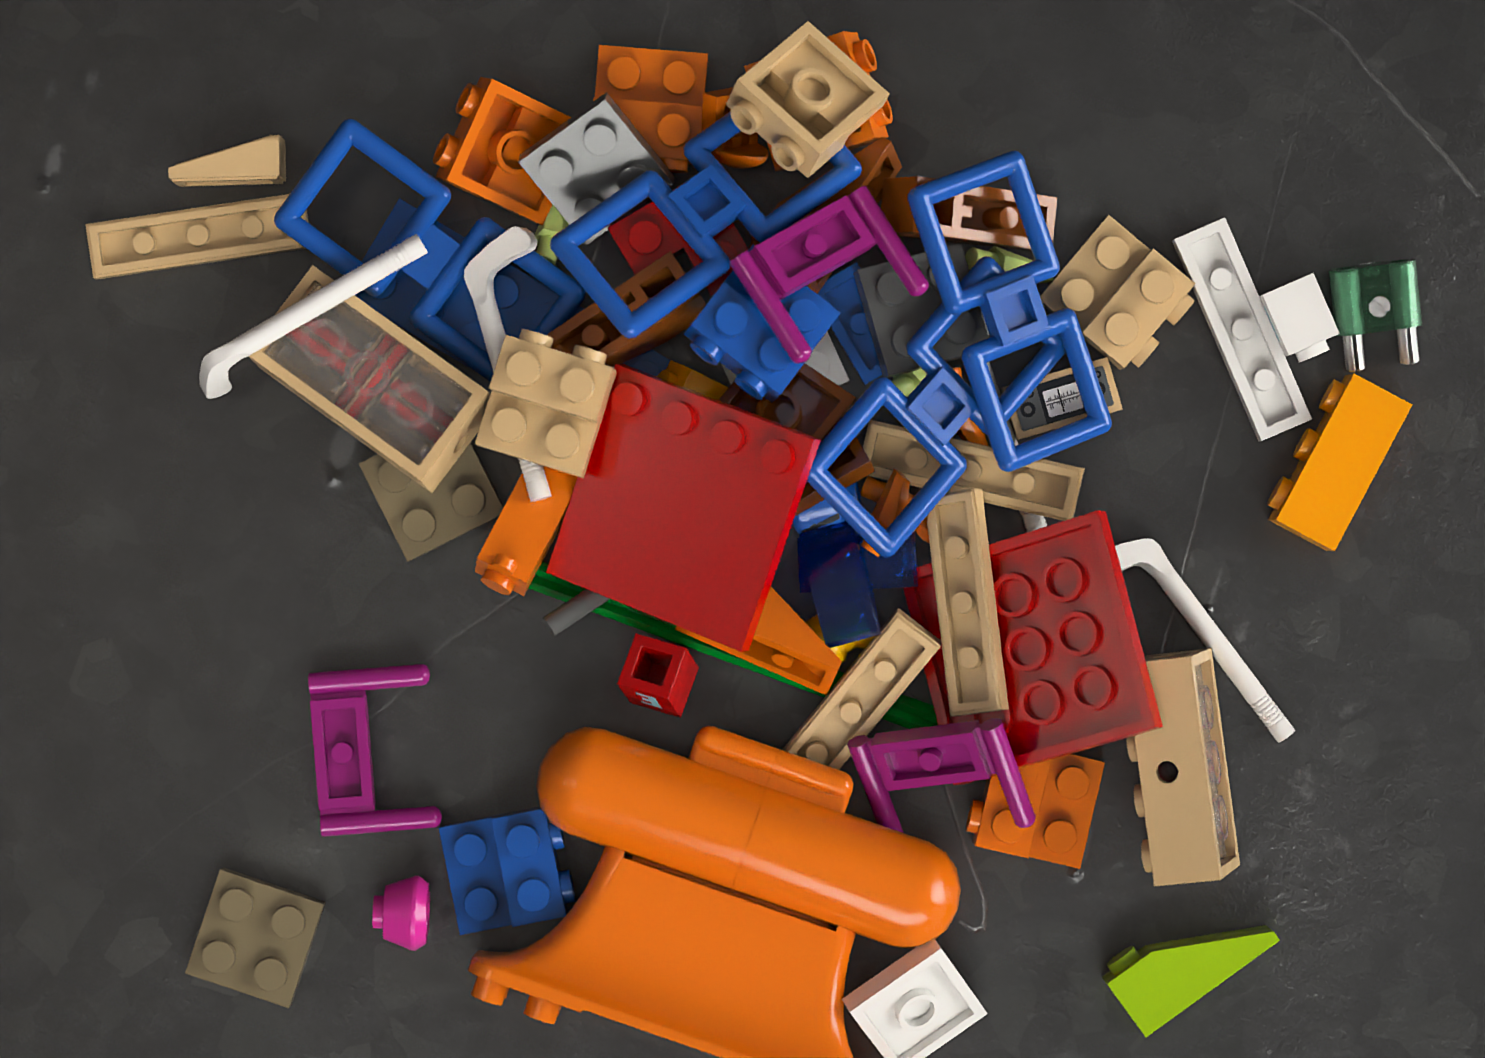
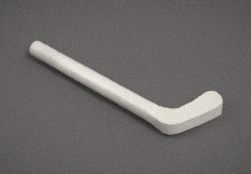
[464,226,552,502]
[199,234,428,399]
[1115,539,1295,743]

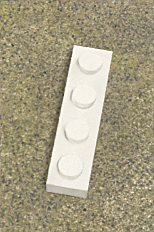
[1172,217,1312,441]

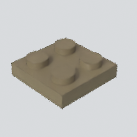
[359,442,504,562]
[185,868,326,1008]

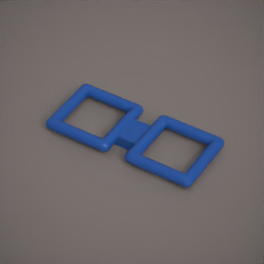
[550,112,862,338]
[274,119,586,382]
[908,151,1112,472]
[807,256,1066,557]

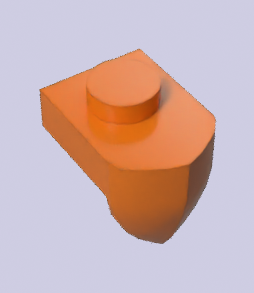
[702,87,768,169]

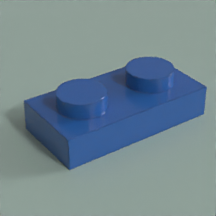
[818,262,882,385]

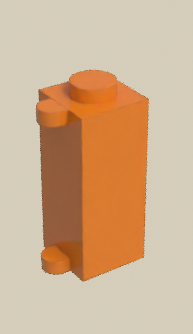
[475,466,578,596]

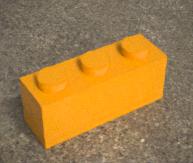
[1267,374,1412,551]

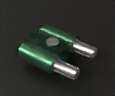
[1329,259,1422,372]

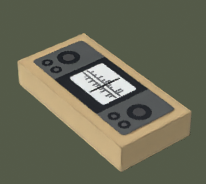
[1001,357,1123,440]

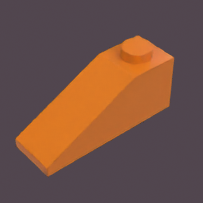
[675,587,842,696]

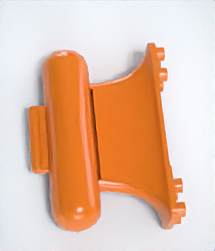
[467,726,961,1058]

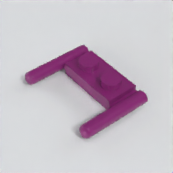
[729,186,929,363]
[308,664,442,837]
[847,718,1036,833]

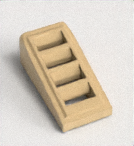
[168,134,286,187]

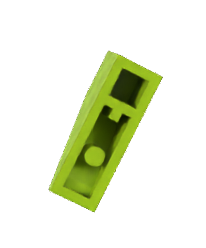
[1102,925,1280,1037]

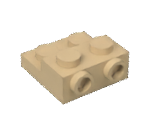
[726,21,890,178]
[1040,215,1195,370]
[475,329,617,479]

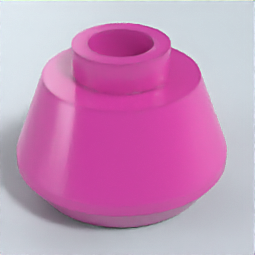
[372,875,430,951]

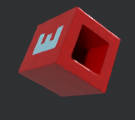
[617,633,699,718]

